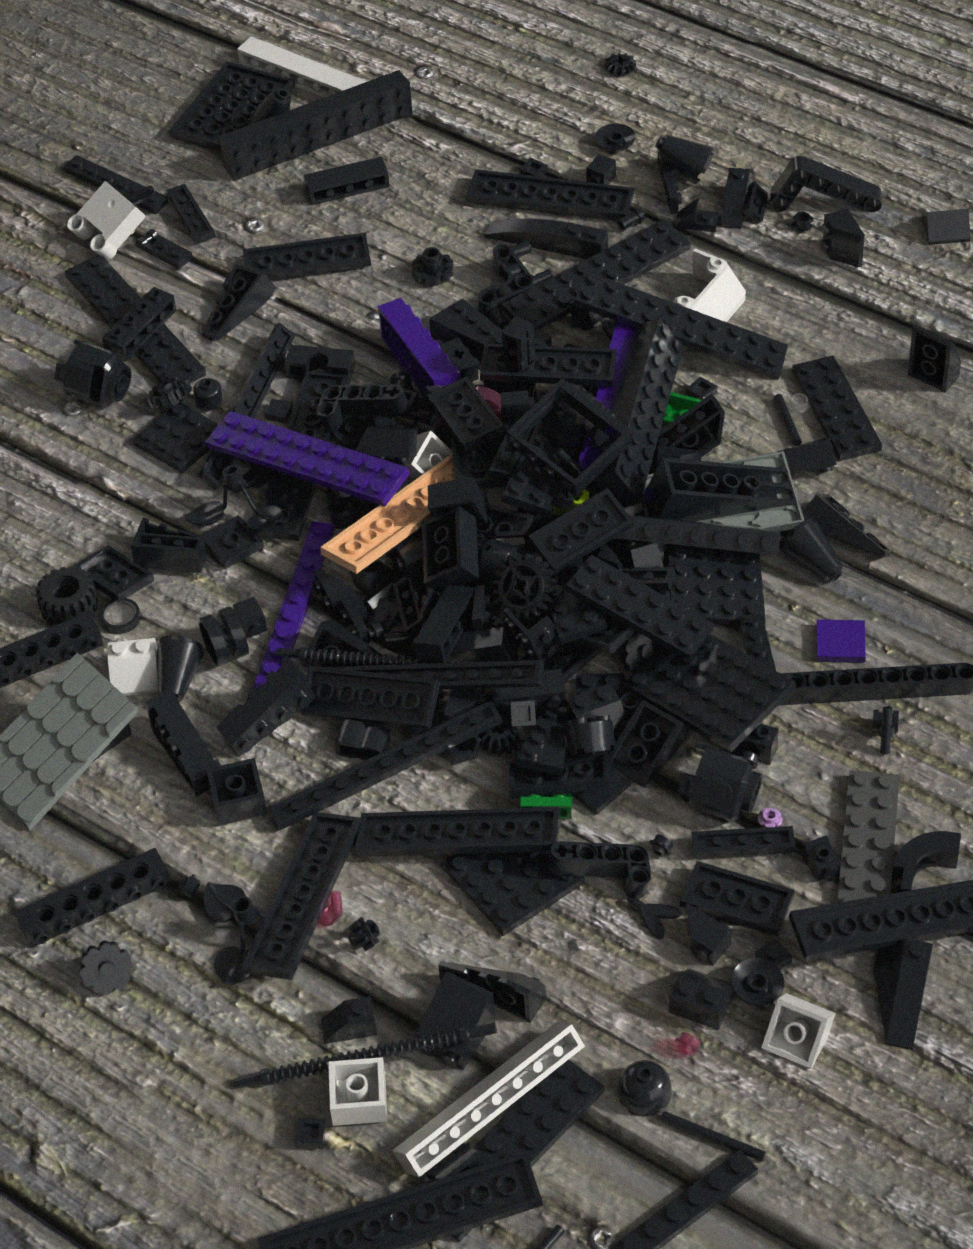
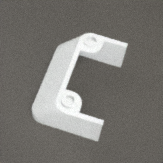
[673,249,746,322]

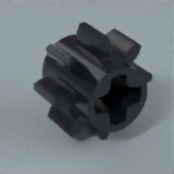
[348,917,380,952]

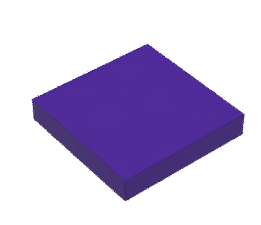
[816,619,866,663]

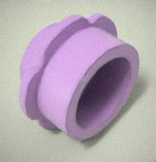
[757,808,783,828]

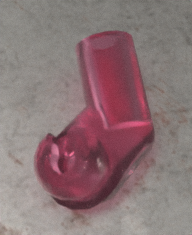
[319,891,343,926]

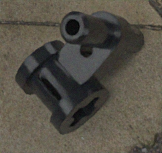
[872,706,899,755]

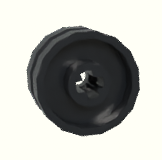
[198,606,249,667]

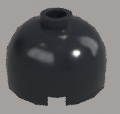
[617,1060,672,1117]

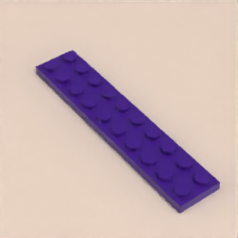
[205,411,410,506]

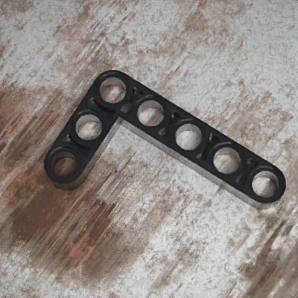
[770,156,882,212]

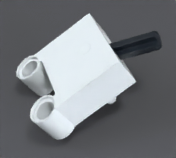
[67,181,156,260]

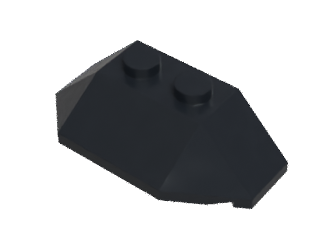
[651,393,725,464]

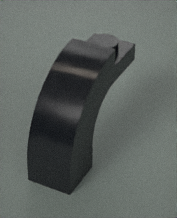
[892,831,961,892]

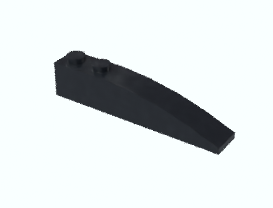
[484,219,608,259]

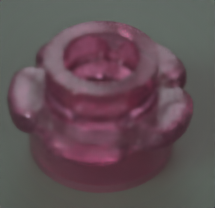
[675,1032,701,1056]

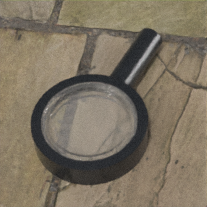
[100,598,141,634]

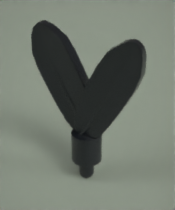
[627,897,682,939]

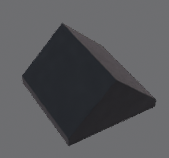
[921,209,970,245]

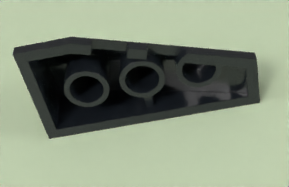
[802,494,892,556]
[874,938,933,1050]

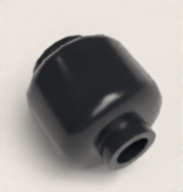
[193,378,223,411]

